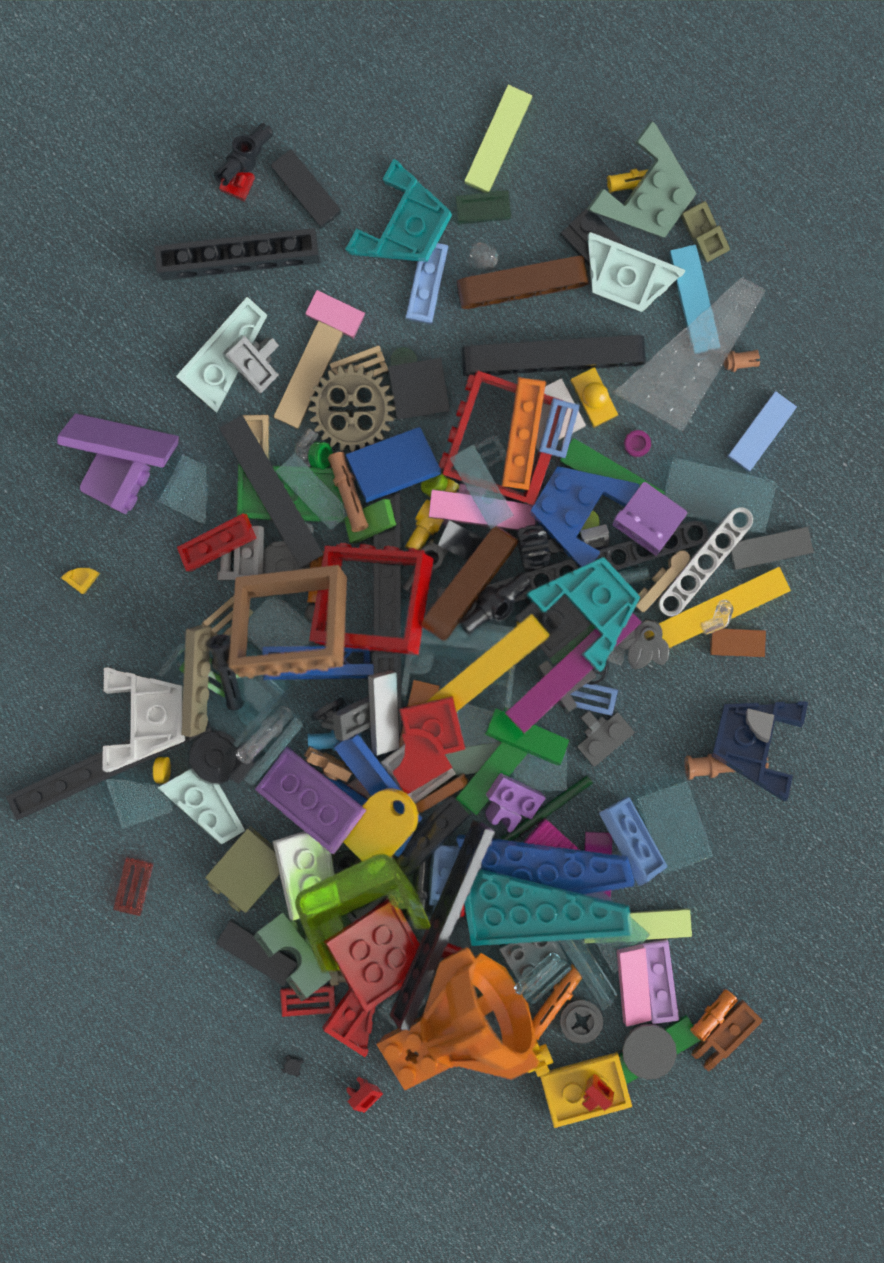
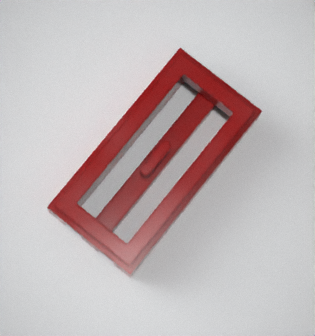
[280,984,336,1017]

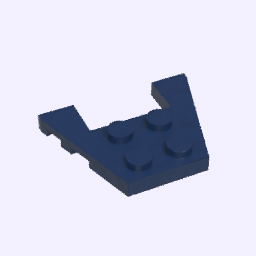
[712,701,808,801]

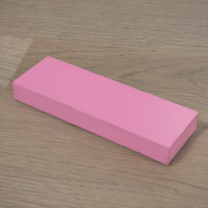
[617,944,652,1027]

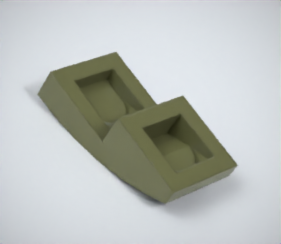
[681,201,730,262]

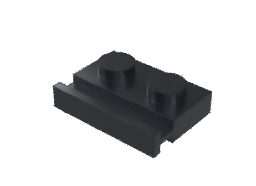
[560,207,625,267]

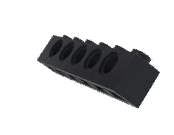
[154,228,321,281]

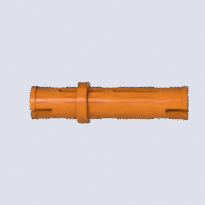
[532,964,585,1040]

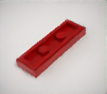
[177,513,257,572]

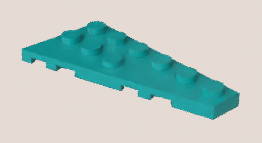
[464,869,632,946]

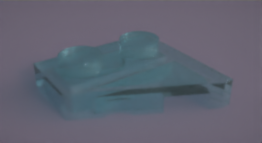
[457,703,500,747]

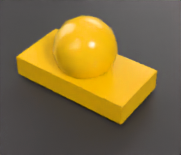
[570,367,618,427]

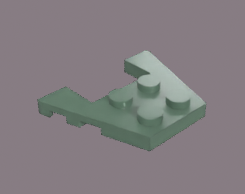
[587,121,696,238]

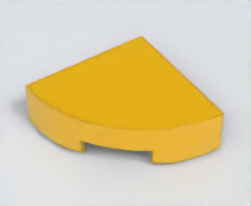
[61,568,100,594]

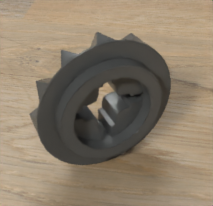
[560,999,603,1043]

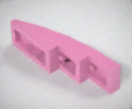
[429,490,535,531]

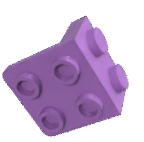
[80,453,151,514]

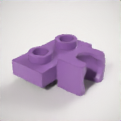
[486,773,546,832]

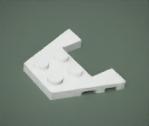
[103,668,185,772]

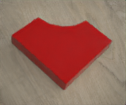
[399,696,465,756]
[392,733,453,794]

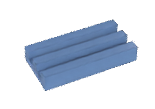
[538,398,580,458]
[570,684,618,716]

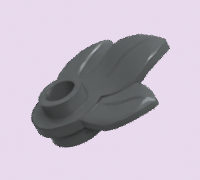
[618,620,669,670]

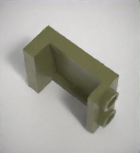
[205,826,280,913]

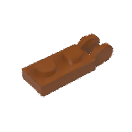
[691,1000,763,1071]

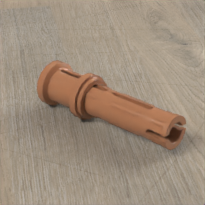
[684,754,769,780]

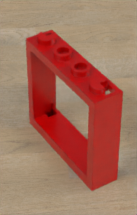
[439,371,568,505]
[309,543,433,655]

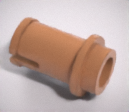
[724,350,760,372]

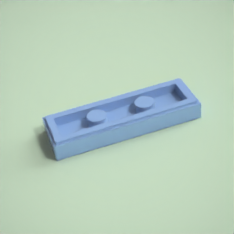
[406,243,448,325]
[727,391,797,472]

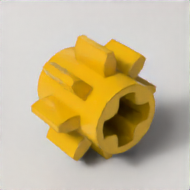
[528,1040,554,1077]

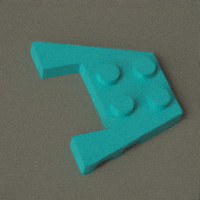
[345,159,452,262]
[526,557,640,672]

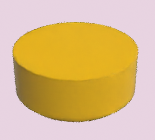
[153,757,171,784]

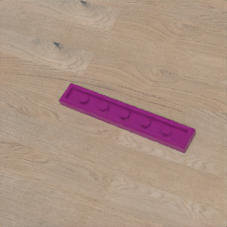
[505,613,642,733]

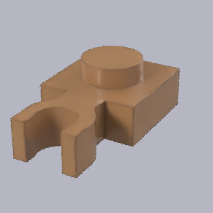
[304,746,352,782]

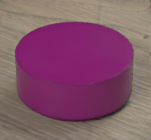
[623,430,651,458]

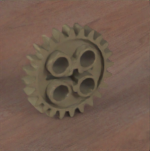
[308,364,396,452]

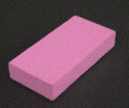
[305,290,365,339]

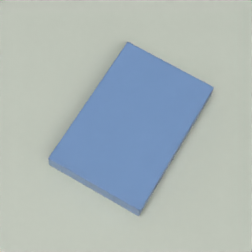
[599,796,667,886]

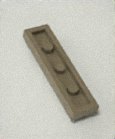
[181,625,211,737]

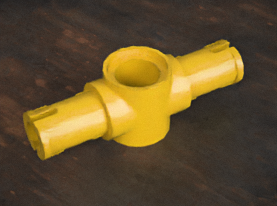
[405,478,460,550]

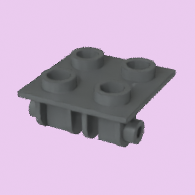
[499,941,568,987]

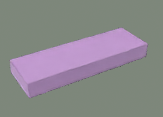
[640,939,679,1024]

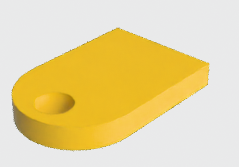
[343,788,418,874]

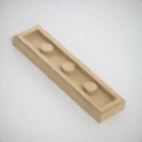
[274,321,343,429]

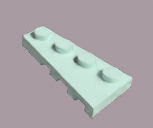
[176,297,267,413]

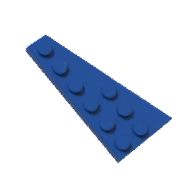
[456,834,635,895]

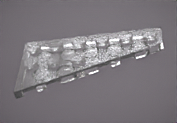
[613,277,766,432]

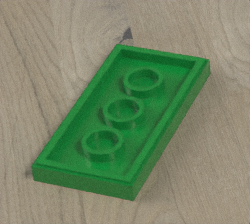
[236,465,344,523]

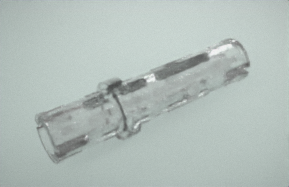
[237,706,293,763]

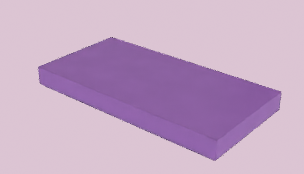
[57,413,179,468]
[255,746,366,854]

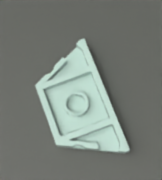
[588,232,685,312]

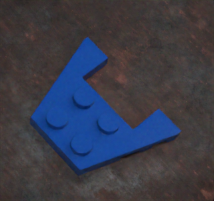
[530,466,640,568]

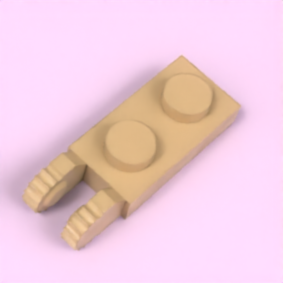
[635,550,691,613]

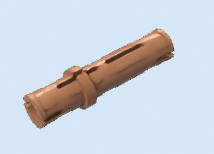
[328,452,369,532]

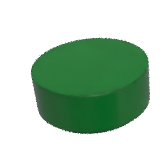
[308,442,333,469]

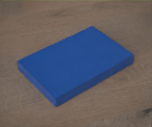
[346,427,441,503]

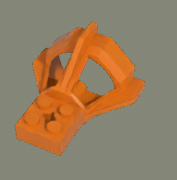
[376,947,539,1090]

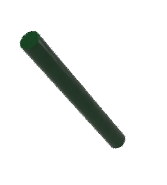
[501,775,593,841]

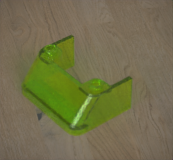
[295,854,431,973]

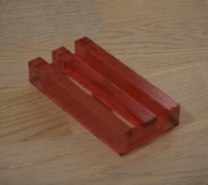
[113,857,153,916]

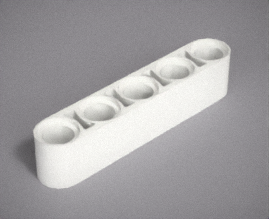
[658,508,753,616]

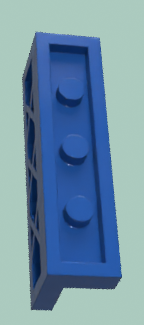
[262,646,374,680]
[333,734,422,822]

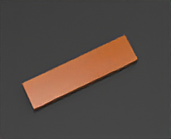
[501,377,546,490]

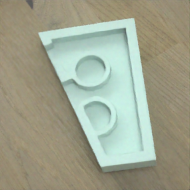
[158,769,245,844]

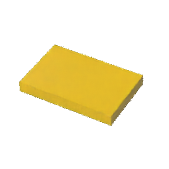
[540,1052,632,1128]

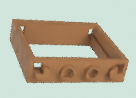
[229,565,347,679]

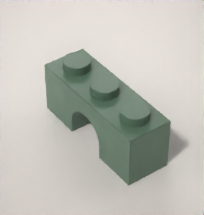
[254,913,332,1001]

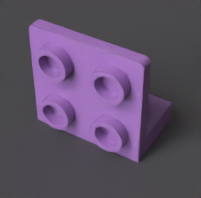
[612,482,687,556]

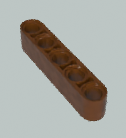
[456,256,589,309]
[421,525,519,642]

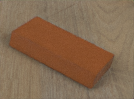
[710,628,766,657]
[415,773,468,813]

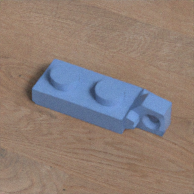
[429,845,460,912]

